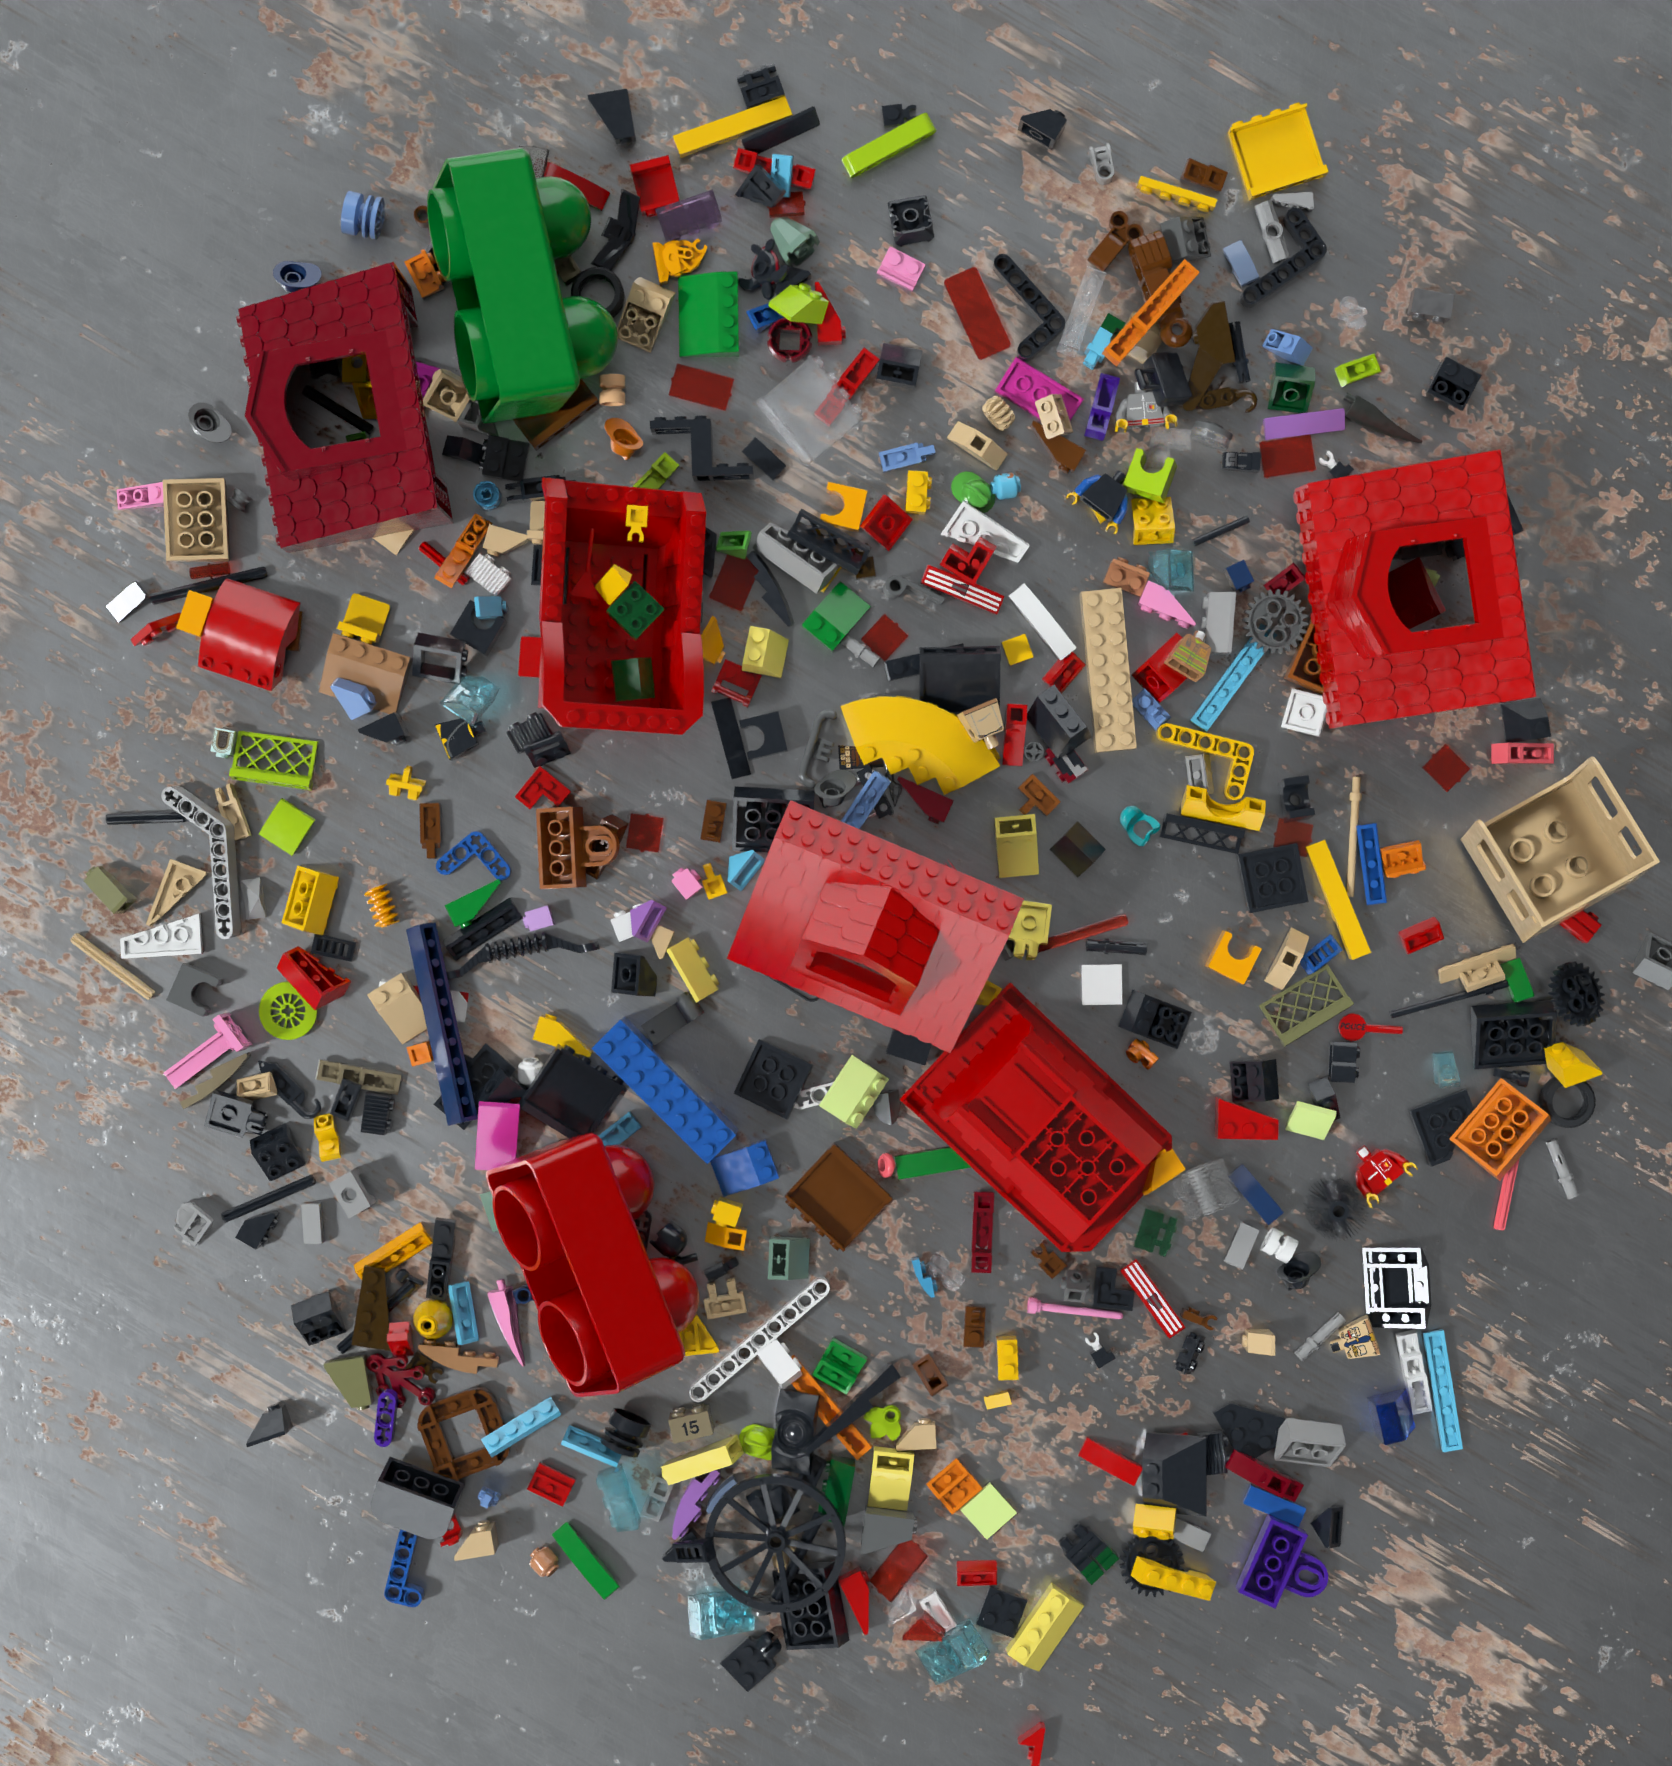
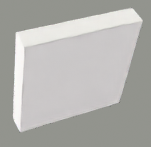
[1281,688,1327,737]
[1081,964,1122,1005]

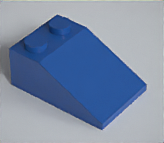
[710,1138,780,1197]

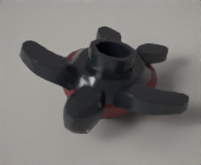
[738,239,789,300]

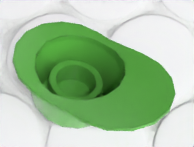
[951,471,996,513]

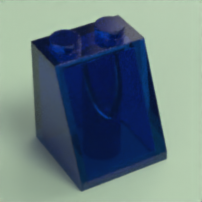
[1367,1388,1415,1445]

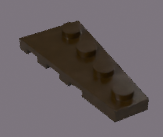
[351,1265,391,1351]

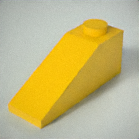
[533,1013,593,1057]

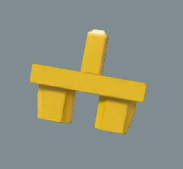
[386,765,426,800]

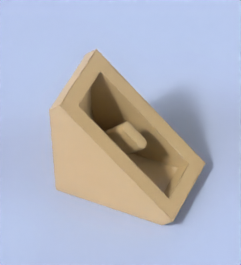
[651,924,675,959]

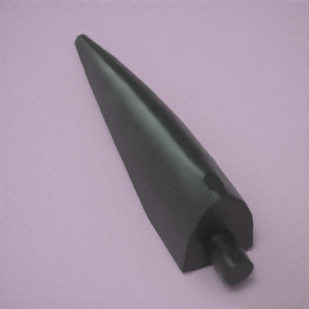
[1343,392,1423,443]

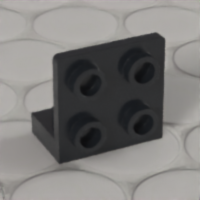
[250,1123,305,1181]

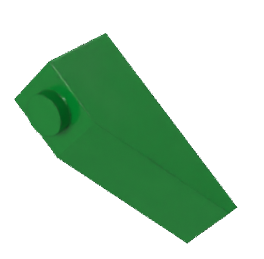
[444,879,503,929]

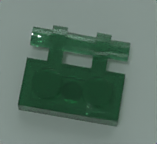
[1133,1208,1178,1257]

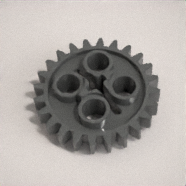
[1242,589,1308,655]

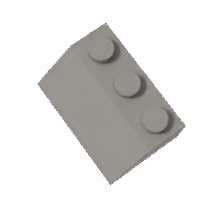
[1201,592,1236,656]
[1274,1418,1346,1467]

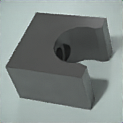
[166,963,224,1017]

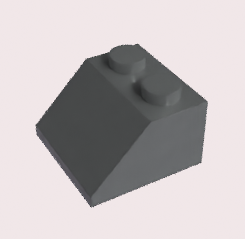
[1632,932,1672,990]

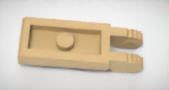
[215,783,252,842]

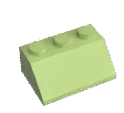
[819,1055,889,1129]

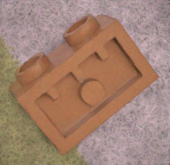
[1103,557,1151,597]

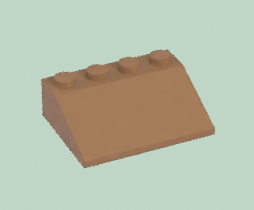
[319,633,413,714]

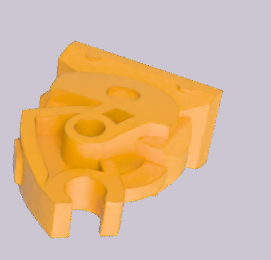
[653,239,708,286]

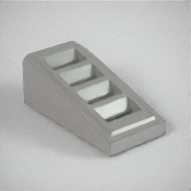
[1270,192,1314,212]

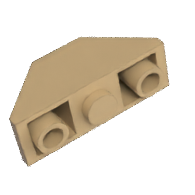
[947,421,1008,471]
[1264,927,1309,990]

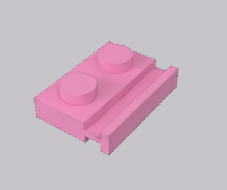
[877,246,926,292]

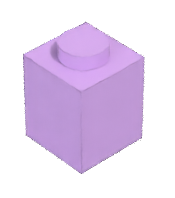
[523,905,555,932]

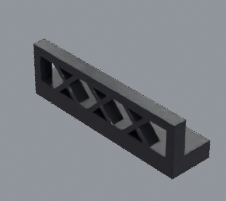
[787,509,872,575]
[1159,813,1245,854]

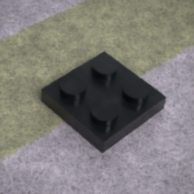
[976,1585,1028,1638]

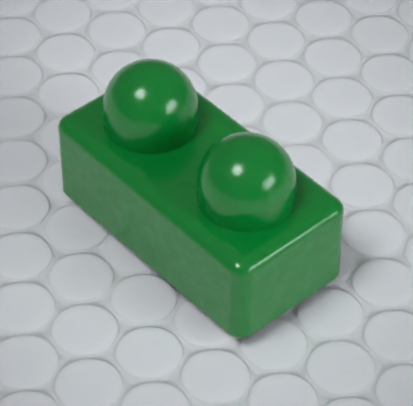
[427,148,618,424]

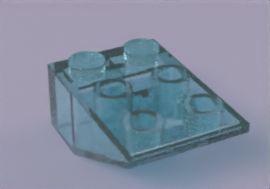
[688,1590,754,1641]
[915,1619,991,1685]

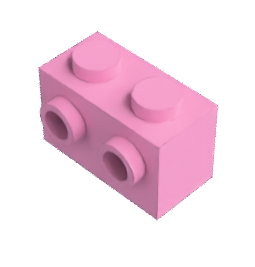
[671,868,703,900]

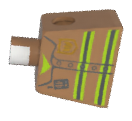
[1164,631,1211,682]

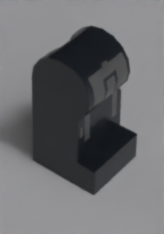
[1222,452,1261,473]

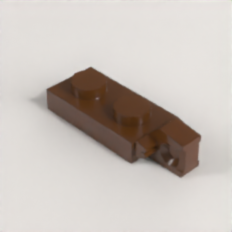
[419,803,442,859]

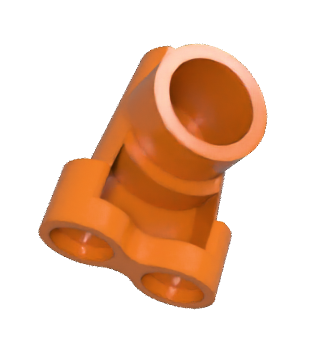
[1126,1039,1159,1070]

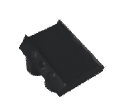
[887,195,934,247]
[746,1484,801,1528]

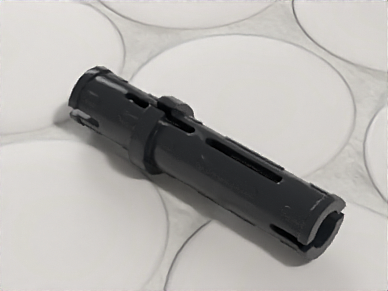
[1229,321,1251,384]
[1086,938,1147,955]

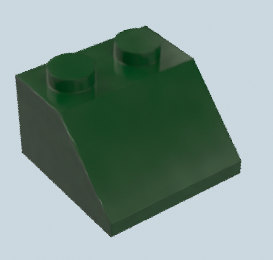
[1267,362,1316,414]

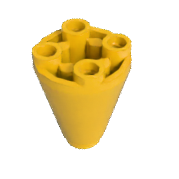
[413,1299,453,1339]

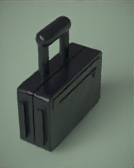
[1134,352,1192,407]

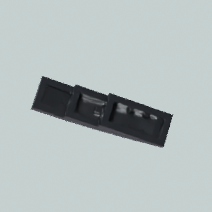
[746,551,794,627]

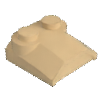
[1124,311,1162,364]
[423,369,470,422]

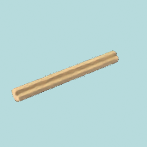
[70,933,155,1000]

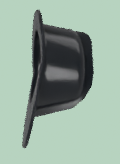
[1277,1252,1321,1291]

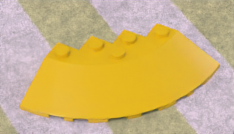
[840,696,1000,795]

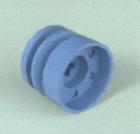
[341,191,385,240]

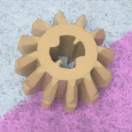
[982,396,1015,431]

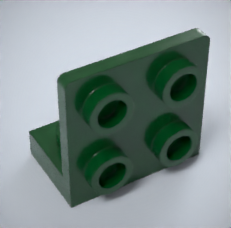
[606,581,664,641]

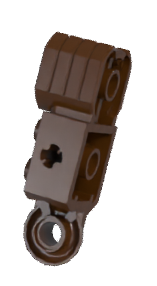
[1128,230,1193,348]

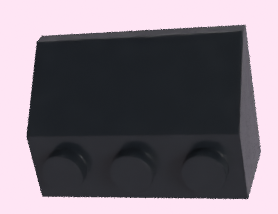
[1027,685,1091,760]

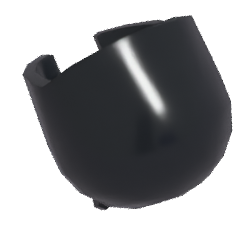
[649,1221,687,1260]

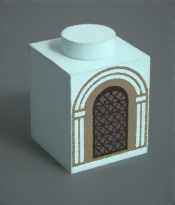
[210,728,238,759]

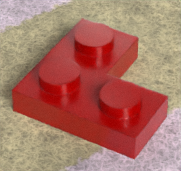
[130,612,181,646]
[515,766,572,810]

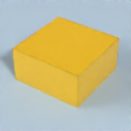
[1001,634,1033,666]

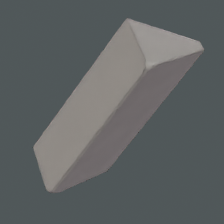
[1185,754,1214,794]
[301,1202,324,1244]

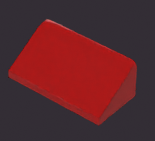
[1042,652,1086,694]
[1398,917,1444,954]
[957,1560,997,1586]

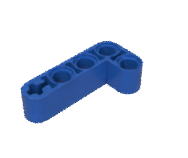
[384,1530,425,1607]

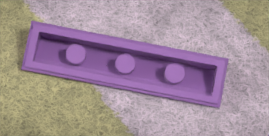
[1263,408,1345,440]

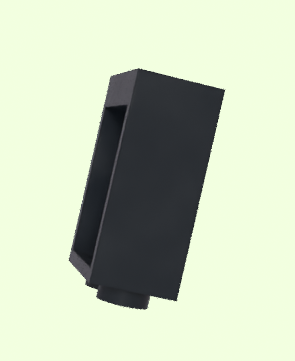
[412,632,468,685]

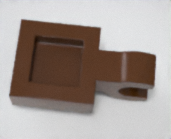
[1180,1307,1218,1330]

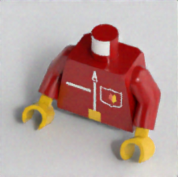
[1355,1145,1418,1208]

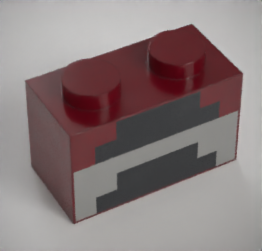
[1044,748,1088,784]

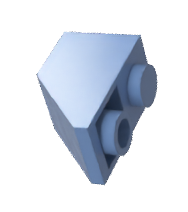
[1262,329,1313,366]

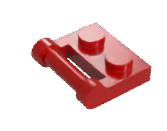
[711,659,762,708]

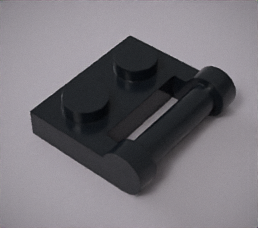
[523,730,571,768]

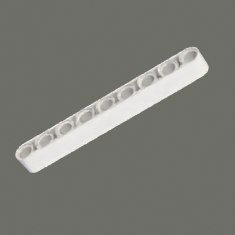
[689,1277,830,1402]

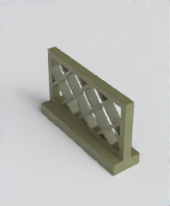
[1259,964,1354,1047]

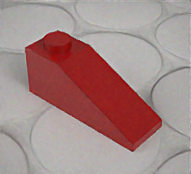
[815,282,846,346]
[838,1566,871,1635]

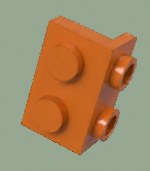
[404,249,445,299]
[1380,840,1426,878]

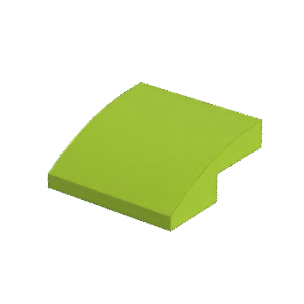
[259,798,315,856]

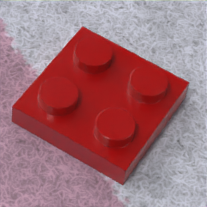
[860,495,913,551]

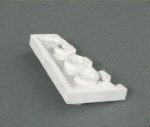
[941,500,1030,563]
[120,914,203,959]

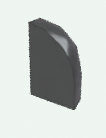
[873,1089,900,1125]

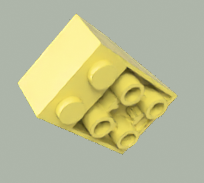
[993,814,1039,878]
[867,1446,914,1511]

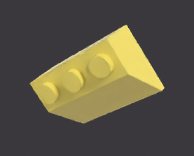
[666,937,720,1002]

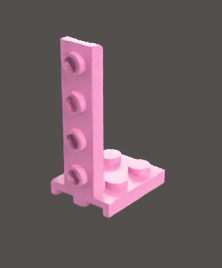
[163,1012,253,1089]

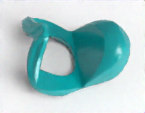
[1120,806,1161,846]

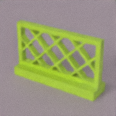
[229,730,319,791]

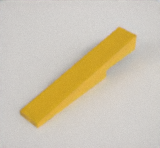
[673,96,793,158]
[1306,840,1371,960]

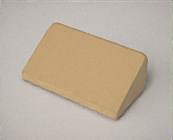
[237,1072,277,1101]

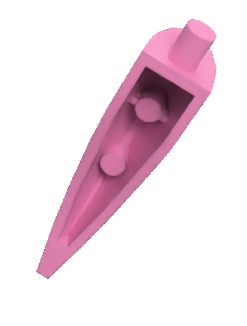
[487,1278,525,1366]

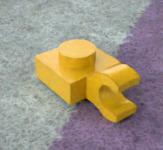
[702,862,727,900]

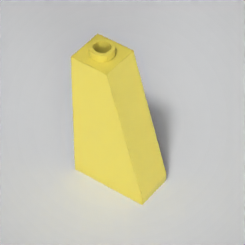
[661,1434,744,1485]

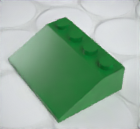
[678,272,739,357]

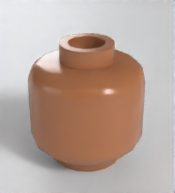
[529,1547,559,1577]

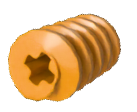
[364,883,400,928]

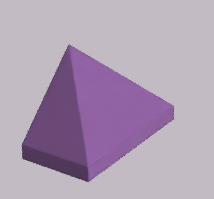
[630,900,667,943]

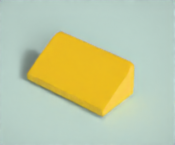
[595,564,632,605]

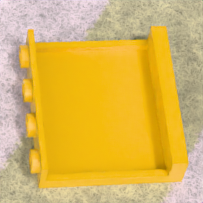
[1227,102,1329,201]

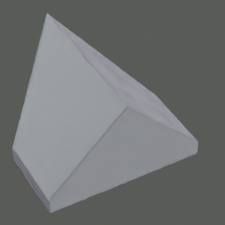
[458,399,499,436]

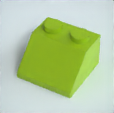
[768,283,829,324]

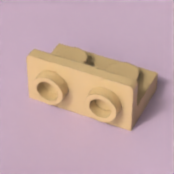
[1035,394,1073,439]

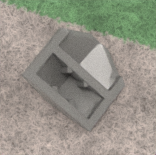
[174,1203,214,1247]

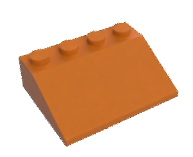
[1450,1078,1551,1181]

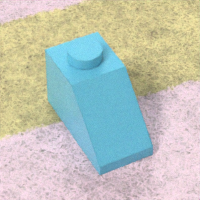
[474,596,508,621]

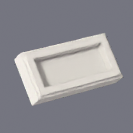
[919,1590,957,1636]

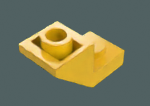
[314,1113,341,1162]

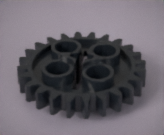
[1548,961,1605,1027]
[1119,1536,1185,1597]

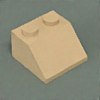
[454,1520,499,1561]

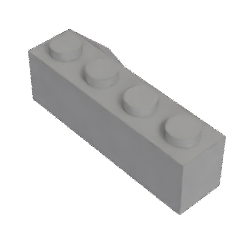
[753,523,840,594]

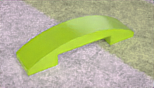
[633,452,680,490]

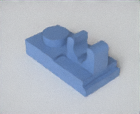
[1132,688,1171,731]

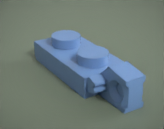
[879,443,936,473]
[478,1486,502,1509]

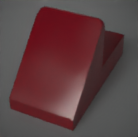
[1263,562,1305,595]

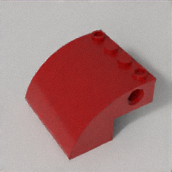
[198,578,301,691]

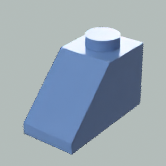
[330,678,376,720]

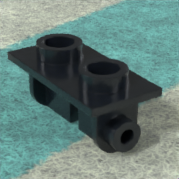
[1175,1332,1206,1375]

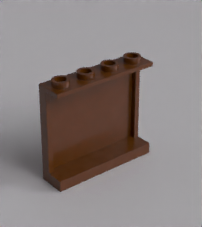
[512,379,599,451]
[785,1143,893,1252]

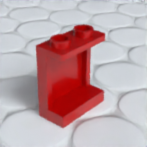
[630,155,681,217]

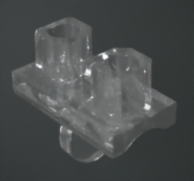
[1337,296,1368,330]

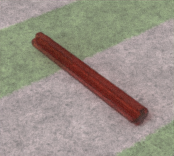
[1038,914,1128,953]

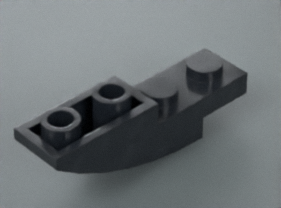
[884,643,964,681]
[426,1217,456,1301]

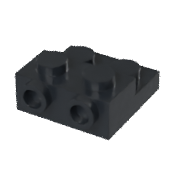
[479,435,530,482]

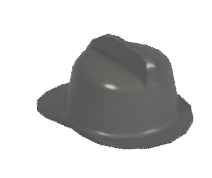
[188,403,232,443]
[814,770,857,808]

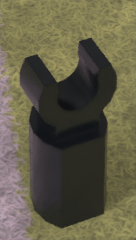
[704,1256,739,1283]

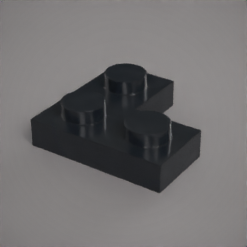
[1092,1266,1135,1311]

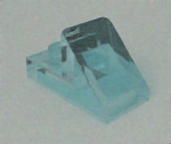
[1432,1052,1461,1088]

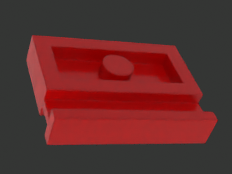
[527,1462,576,1507]

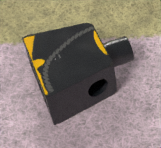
[435,717,486,761]

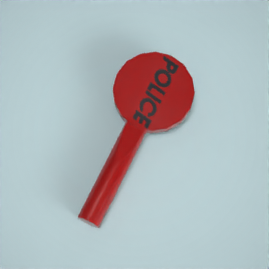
[1338,1013,1403,1041]

